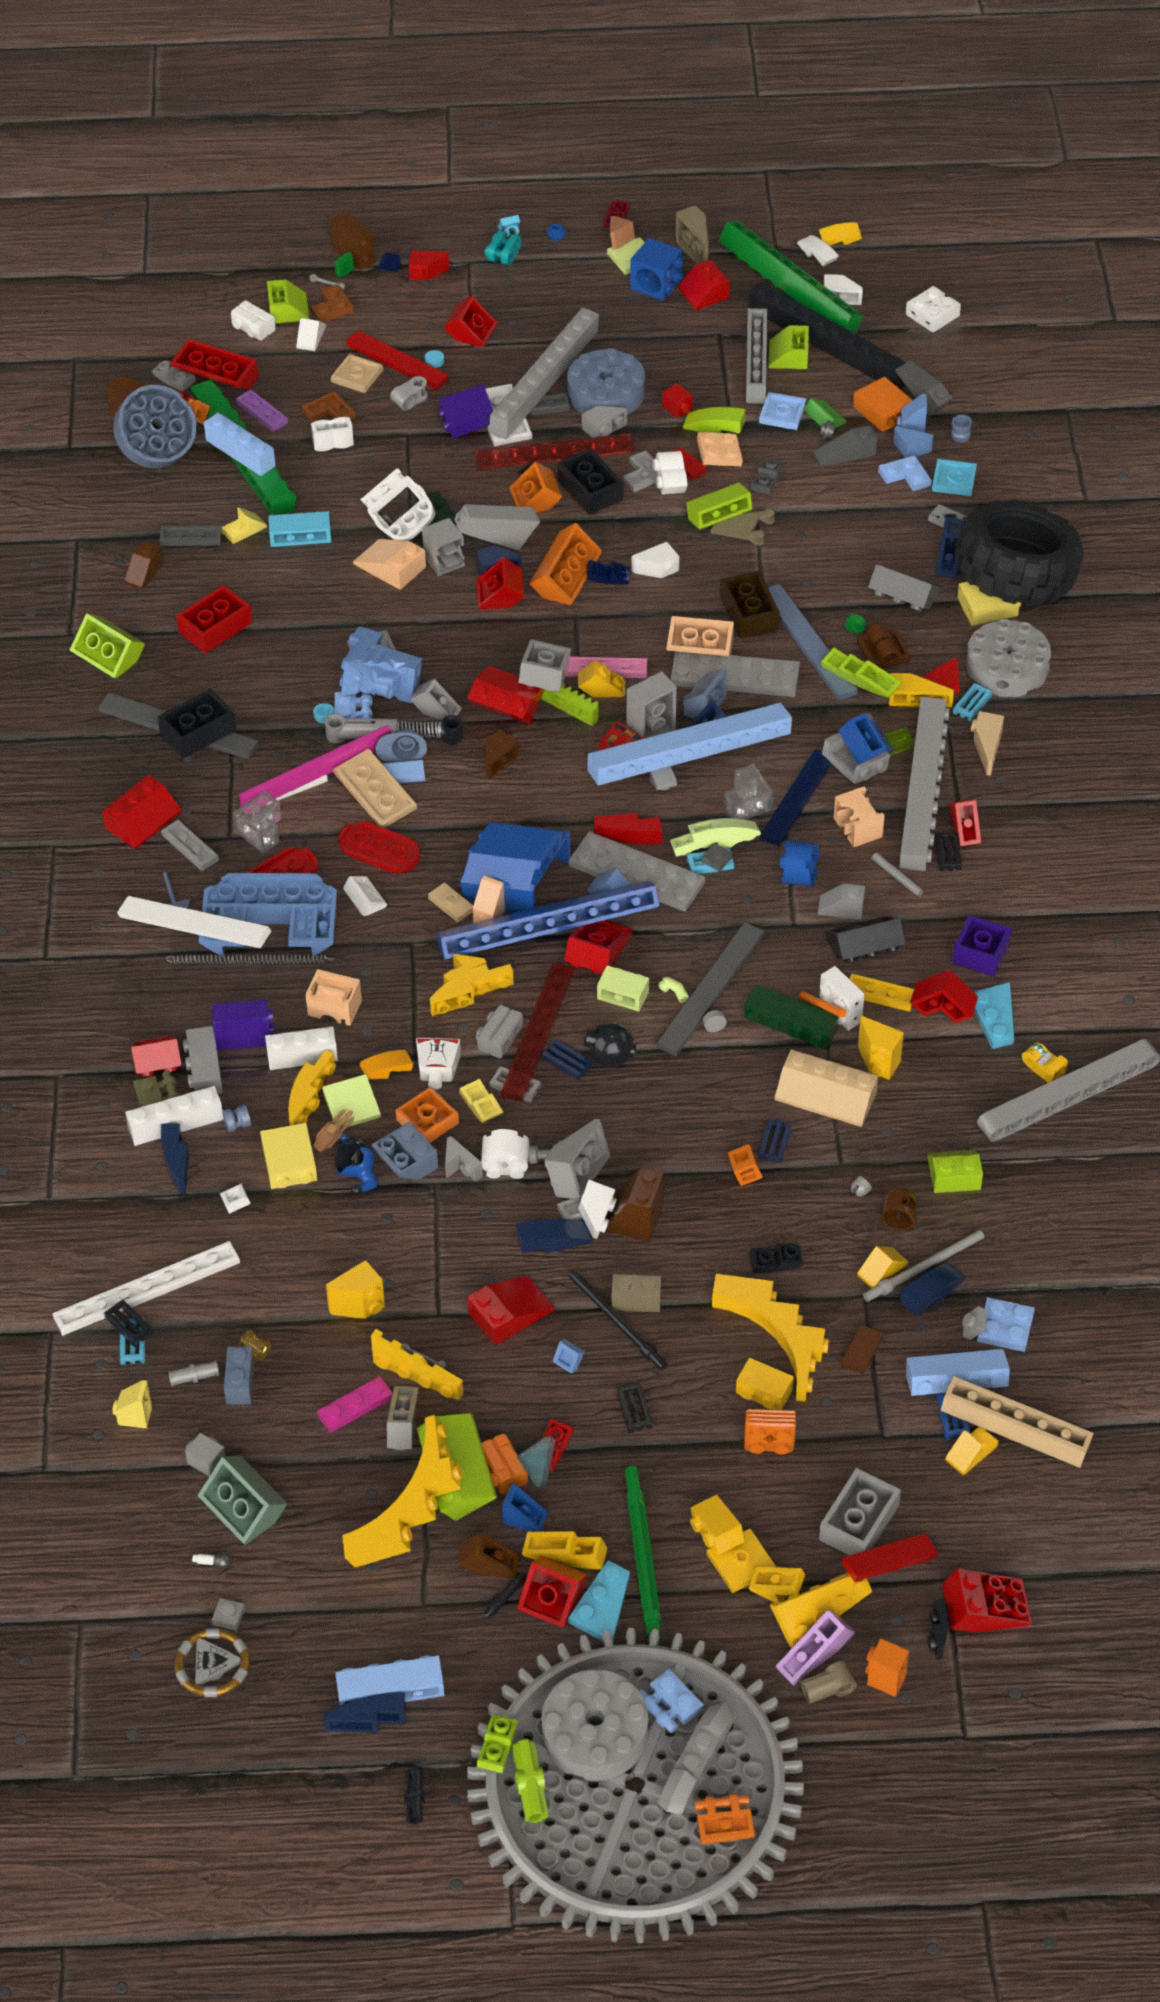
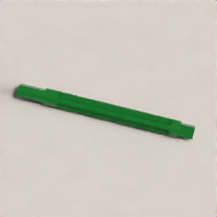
[625,1466,662,1639]

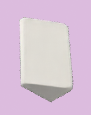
[343,876,387,916]

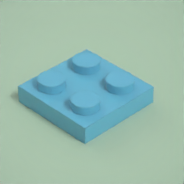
[932,459,977,496]

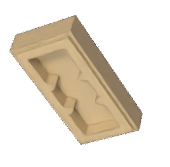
[428,882,473,923]

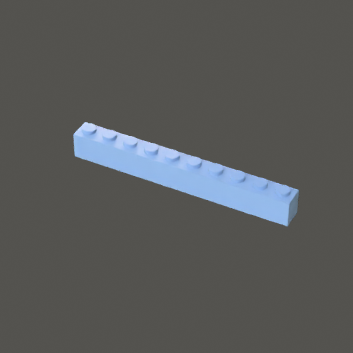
[587,703,792,786]

